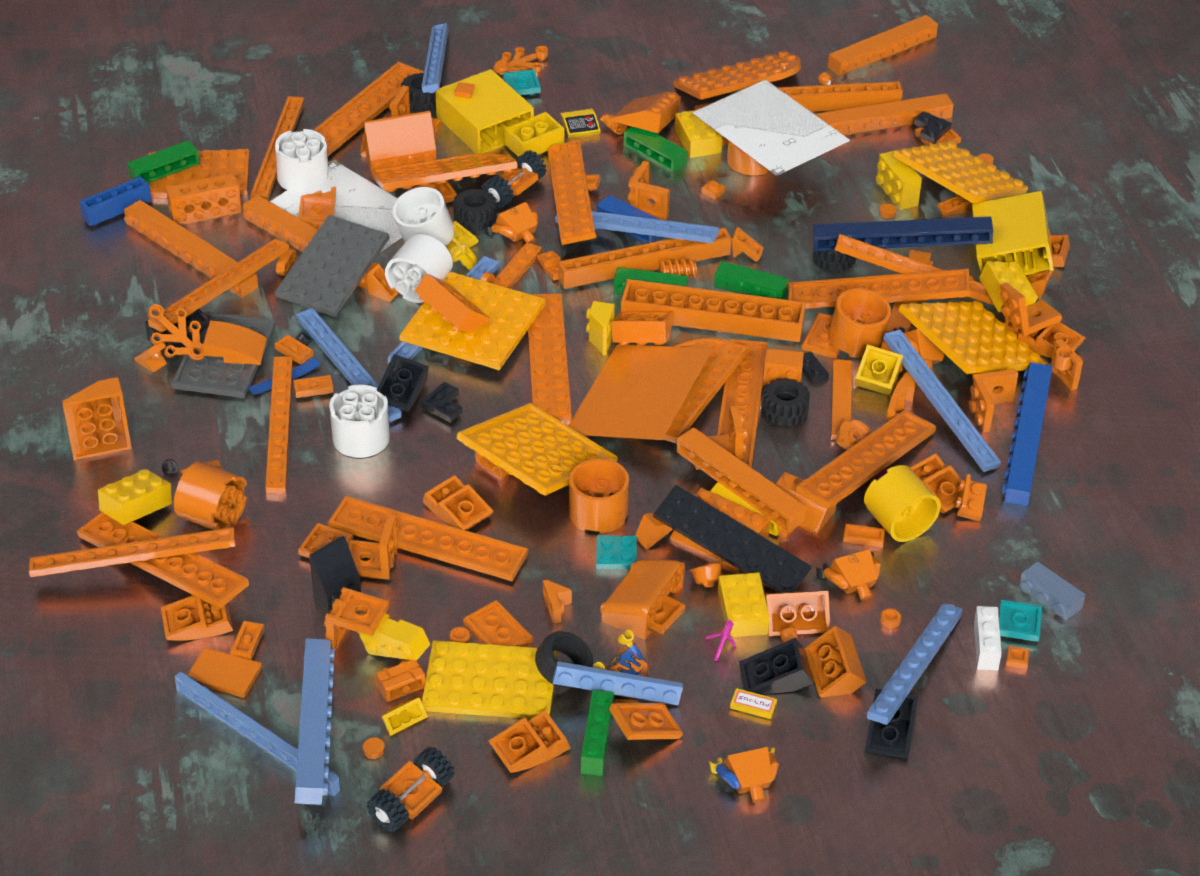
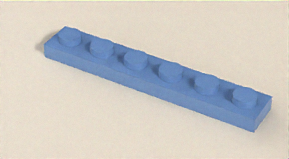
[553,661,683,705]

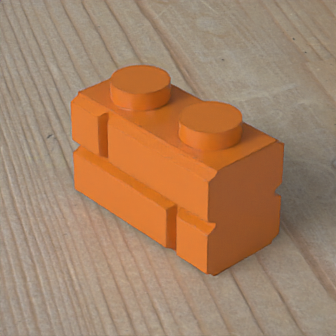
[376,660,426,703]

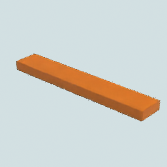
[831,359,852,440]

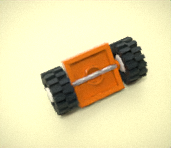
[481,150,547,209]
[367,746,455,832]

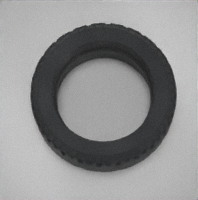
[535,631,593,688]

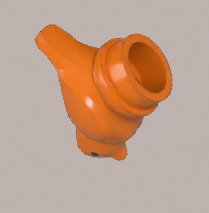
[600,113,627,135]

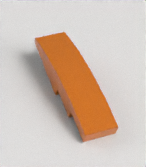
[886,371,916,423]

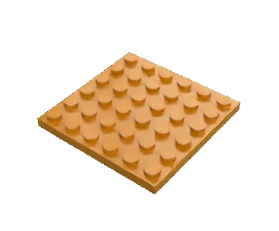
[893,141,1028,204]
[399,272,545,370]
[898,301,1046,374]
[456,403,618,496]

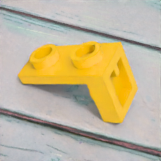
[449,244,477,271]

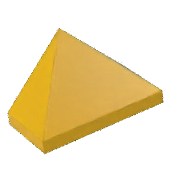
[381,697,428,736]

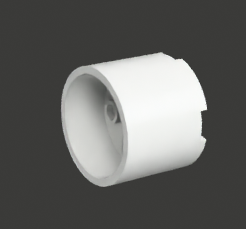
[275,129,328,192]
[393,187,454,247]
[385,234,453,303]
[329,385,390,458]

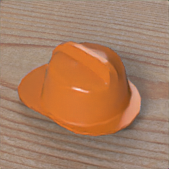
[688,560,725,588]

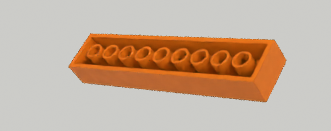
[621,279,806,342]

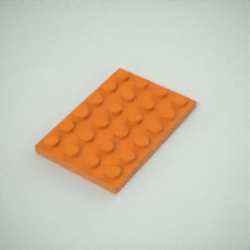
[148,149,250,199]

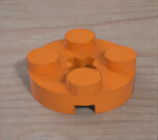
[836,420,871,451]

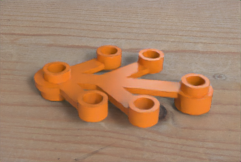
[493,46,548,74]
[147,304,205,361]

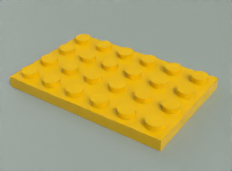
[422,640,558,719]

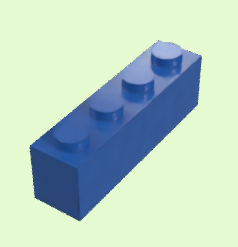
[79,176,151,226]
[597,195,661,243]

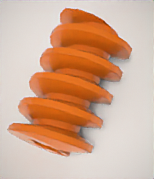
[659,258,697,280]

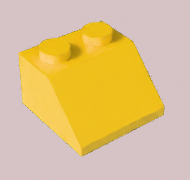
[586,301,615,355]
[855,345,903,396]

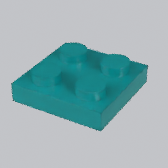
[503,69,541,95]
[596,535,637,570]
[999,600,1042,642]

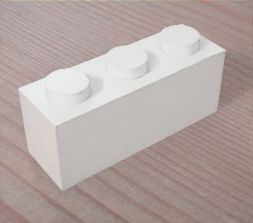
[974,606,1001,671]

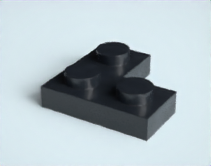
[914,111,952,144]
[802,352,829,384]
[421,382,462,423]

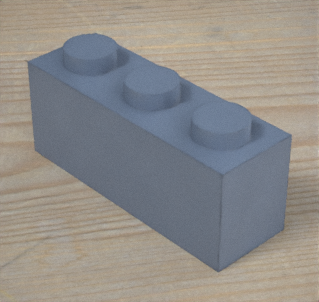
[1019,561,1085,620]

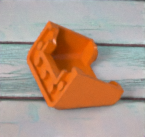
[600,560,685,640]

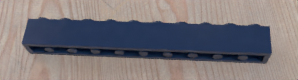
[813,216,993,252]

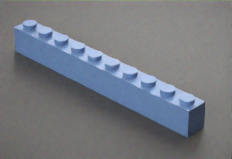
[295,638,335,805]

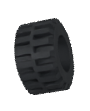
[401,73,442,112]
[453,189,497,232]
[813,245,856,272]
[761,378,810,427]

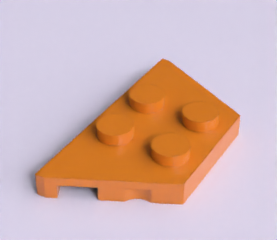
[298,187,336,230]

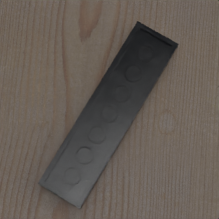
[653,484,812,593]

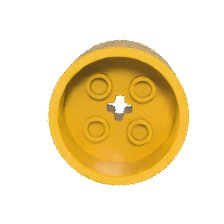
[864,465,941,542]

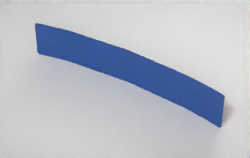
[249,357,321,395]

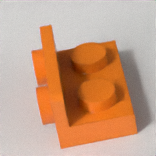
[955,474,987,521]

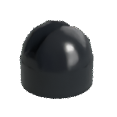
[296,331,312,346]
[161,459,177,475]

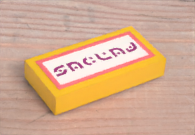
[730,688,777,719]

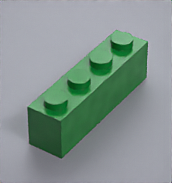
[624,127,687,173]
[127,140,200,183]
[714,261,789,299]
[614,267,688,295]
[581,690,614,776]

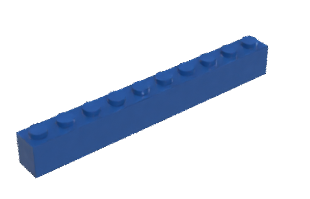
[1002,362,1053,506]

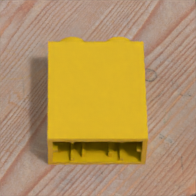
[435,69,534,154]
[972,191,1054,275]

